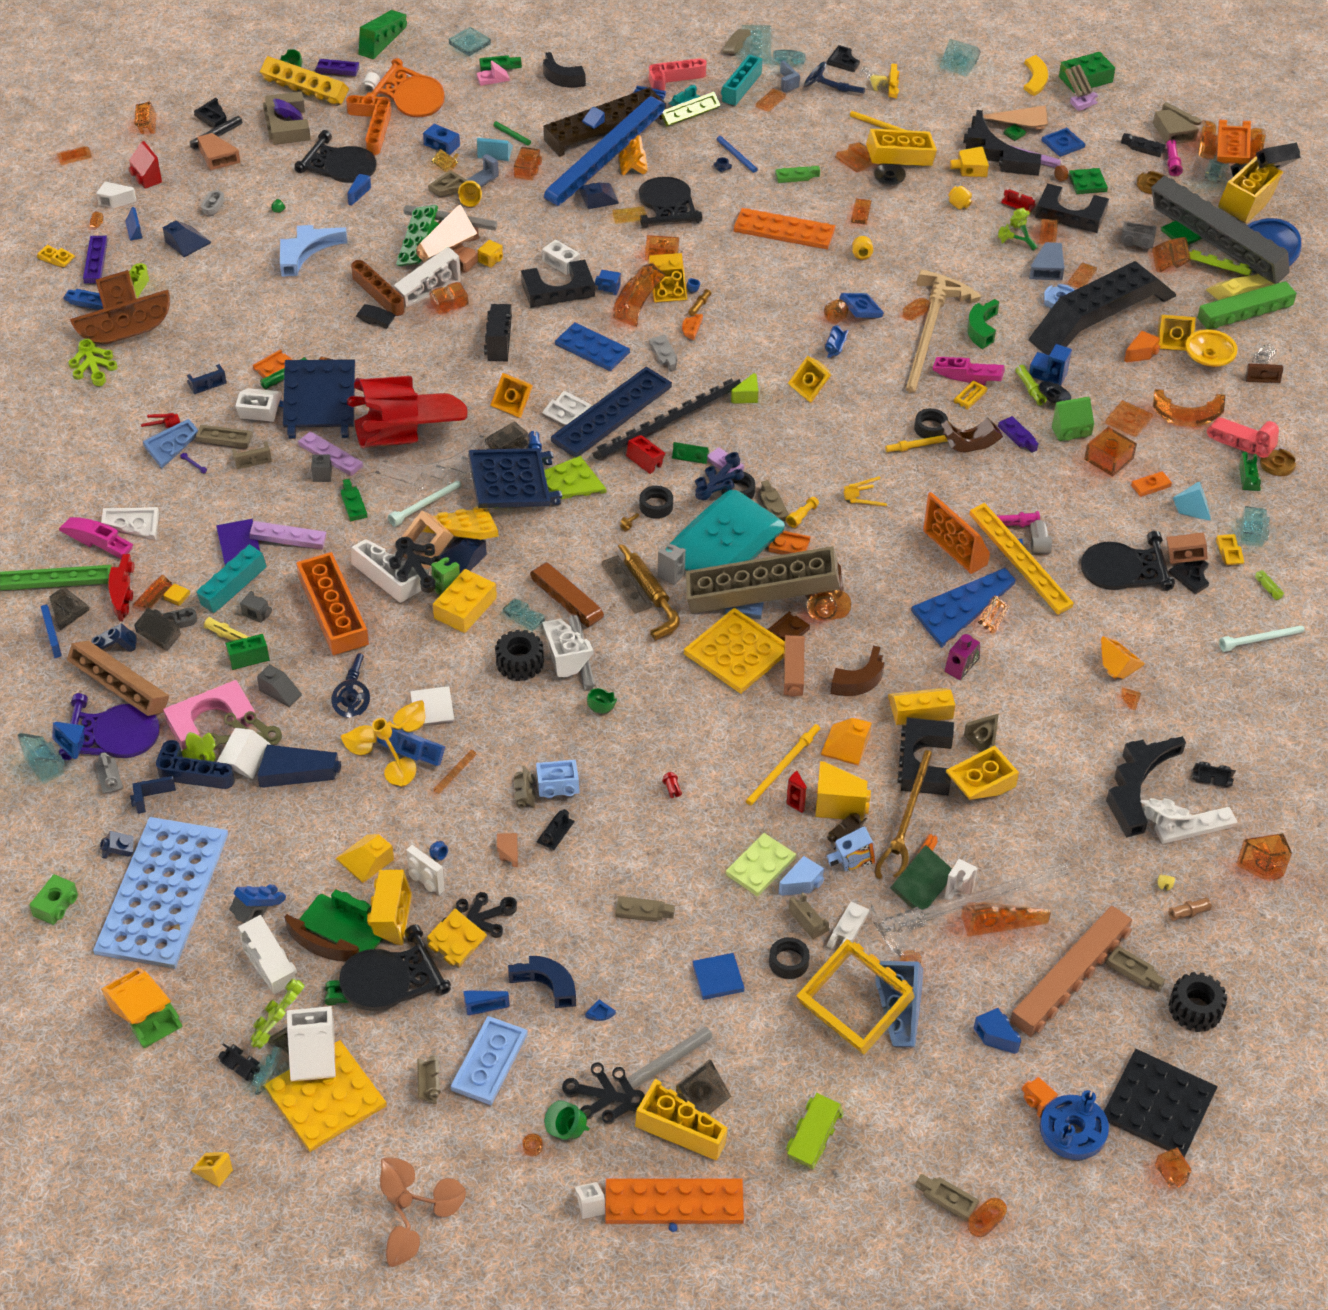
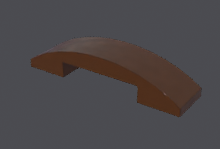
[284,914,359,962]

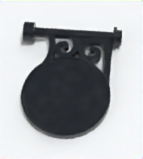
[294,130,377,183]
[639,177,702,228]
[1081,531,1175,591]
[339,924,451,1011]

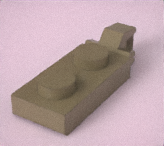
[760,480,789,521]
[615,896,675,922]
[1106,946,1165,992]
[915,1174,979,1222]

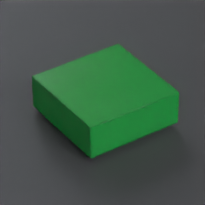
[1004,124,1026,141]

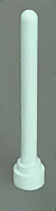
[388,481,461,527]
[1219,626,1305,652]

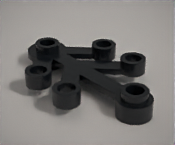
[389,537,442,593]
[441,892,517,938]
[562,1062,645,1124]

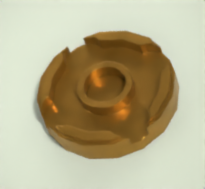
[1136,171,1164,194]
[1260,448,1296,476]

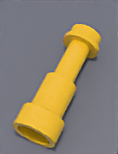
[786,496,819,528]

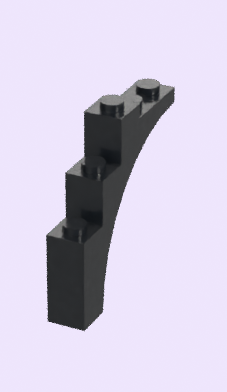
[963,110,1042,176]
[1106,736,1186,838]

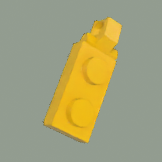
[888,63,900,99]

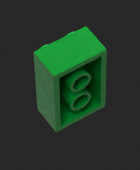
[1059,52,1116,93]

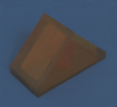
[1039,219,1058,244]

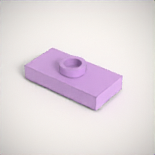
[707,447,744,474]

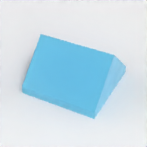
[477,138,513,161]

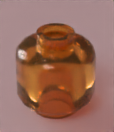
[824,299,849,323]

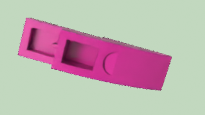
[933,357,1005,386]
[59,517,133,559]

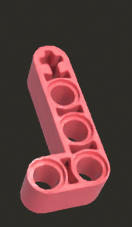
[649,58,707,91]
[1207,418,1279,458]

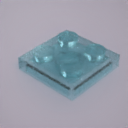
[448,27,491,56]

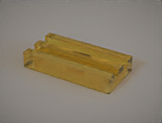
[612,206,646,224]

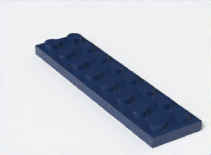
[551,366,672,458]

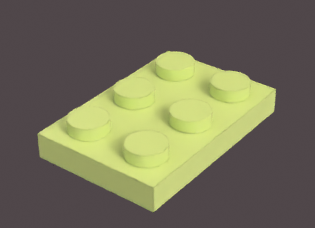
[726,833,796,897]

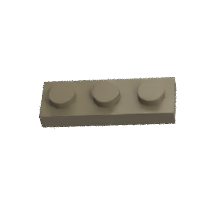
[196,425,253,448]

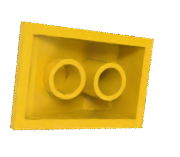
[946,745,1019,800]

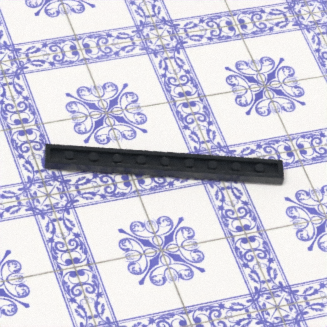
[592,378,741,459]

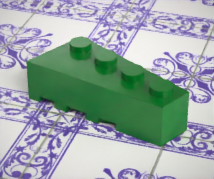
[358,10,407,60]

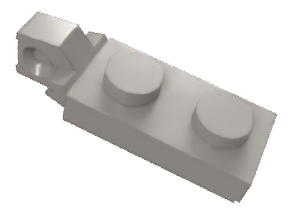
[649,335,678,371]

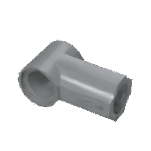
[1030,520,1052,554]

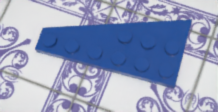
[911,568,1016,648]

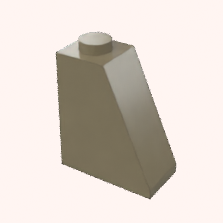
[1153,109,1198,144]

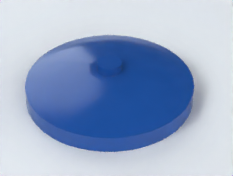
[1239,218,1302,273]

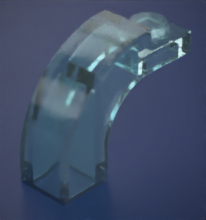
[1205,151,1230,184]

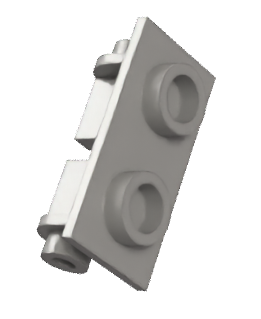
[95,753,123,794]

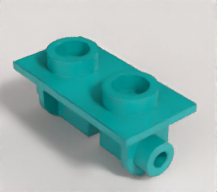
[668,85,700,107]

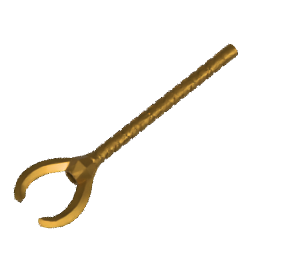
[875,750,932,879]

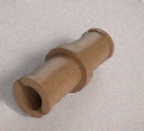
[1168,897,1212,921]

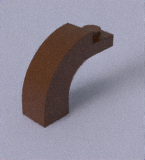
[941,418,1003,453]
[831,645,885,696]

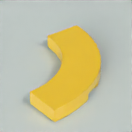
[1023,55,1048,96]

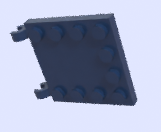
[283,359,356,439]
[468,448,562,508]

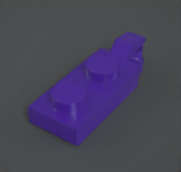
[998,416,1039,453]

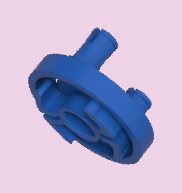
[1040,1090,1109,1160]

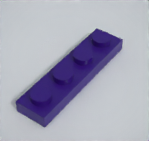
[83,235,108,284]

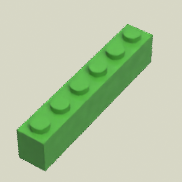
[1197,281,1297,330]

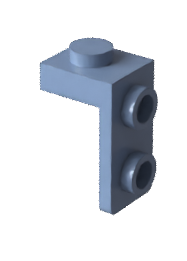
[780,60,800,93]
[467,154,499,187]

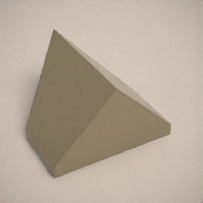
[964,713,999,752]

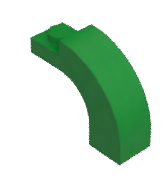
[967,299,999,349]

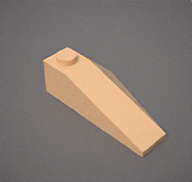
[984,105,1048,130]

